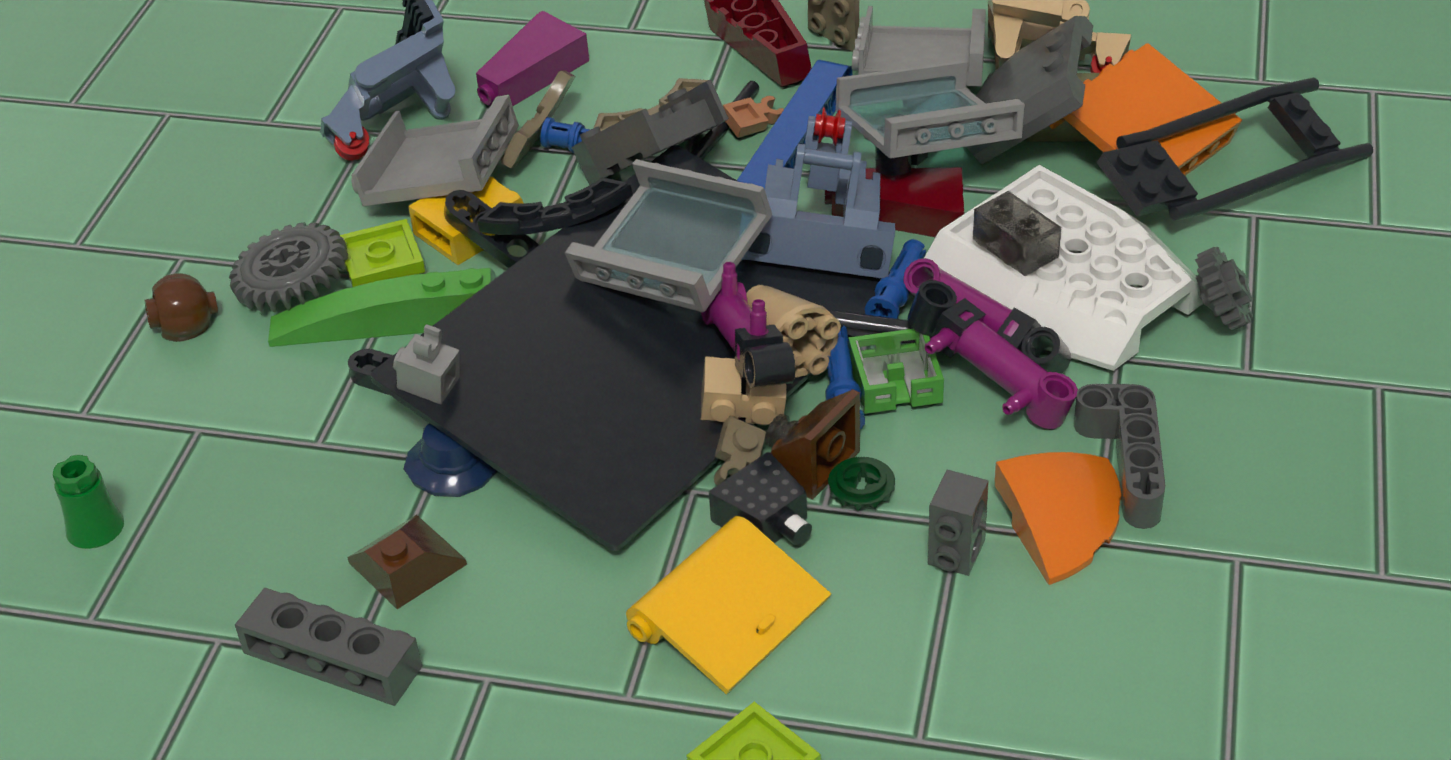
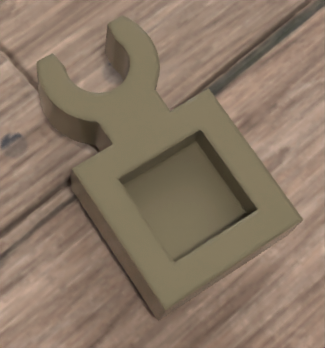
[714,416,766,485]

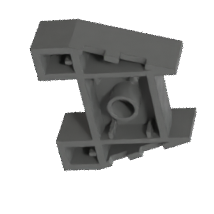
[572,79,729,185]

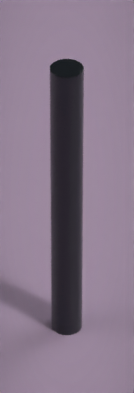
[691,81,759,160]

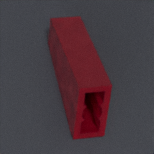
[825,167,964,237]

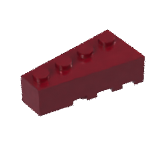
[704,0,812,87]

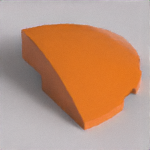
[994,452,1121,585]

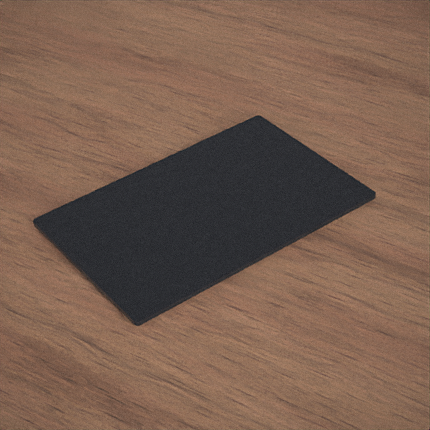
[371,145,890,551]

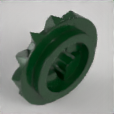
[828,457,895,512]

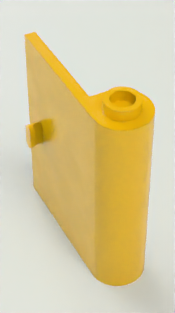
[626,516,831,695]

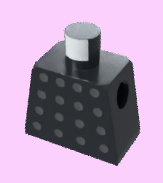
[709,452,812,545]

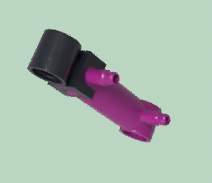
[904,258,1071,380]
[701,262,796,388]
[907,280,1078,429]

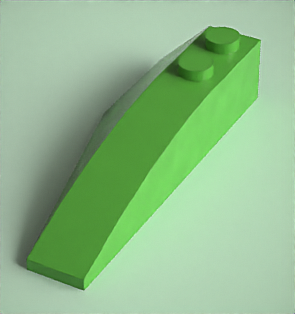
[268,268,496,347]

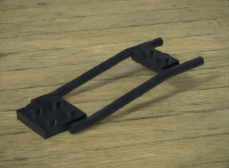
[1097,77,1373,221]

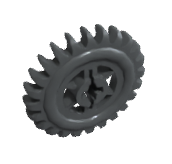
[229,222,348,312]

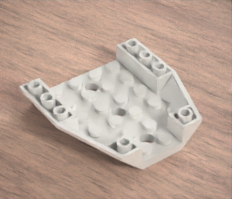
[924,165,1203,371]

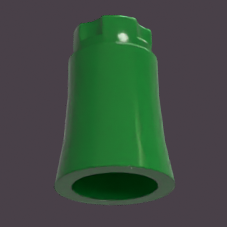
[53,455,124,549]

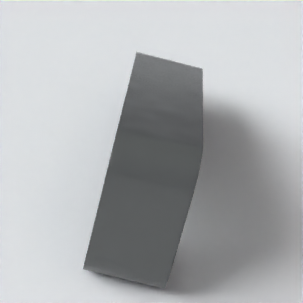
[1074,384,1165,529]

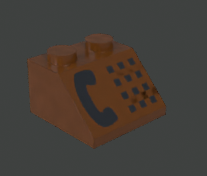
[770,389,860,500]

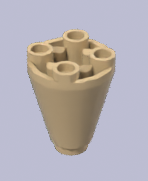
[746,285,841,377]

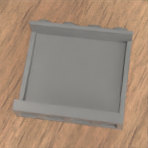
[852,6,986,86]
[351,95,519,206]

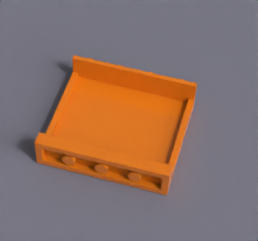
[1049,43,1242,176]

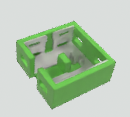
[848,329,944,414]

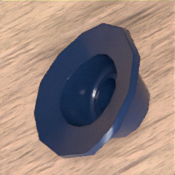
[403,423,498,497]

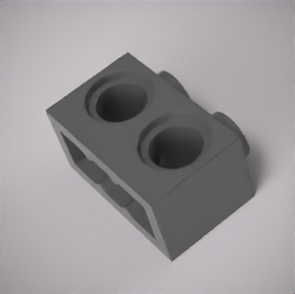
[928,469,989,576]

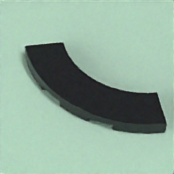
[477,177,633,235]

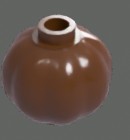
[144,273,218,342]

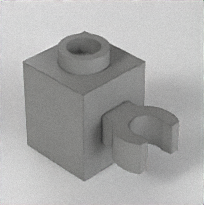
[393,324,460,404]

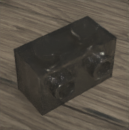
[973,191,1062,276]

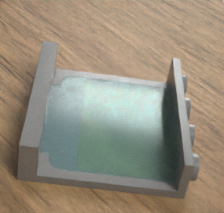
[836,60,1025,158]
[565,159,772,312]

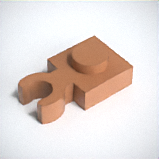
[723,96,784,138]

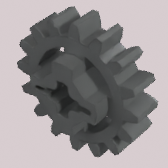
[1195,247,1253,330]

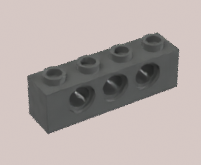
[235,587,422,706]

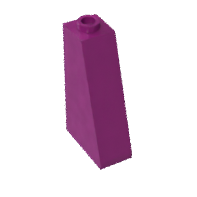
[476,11,589,106]

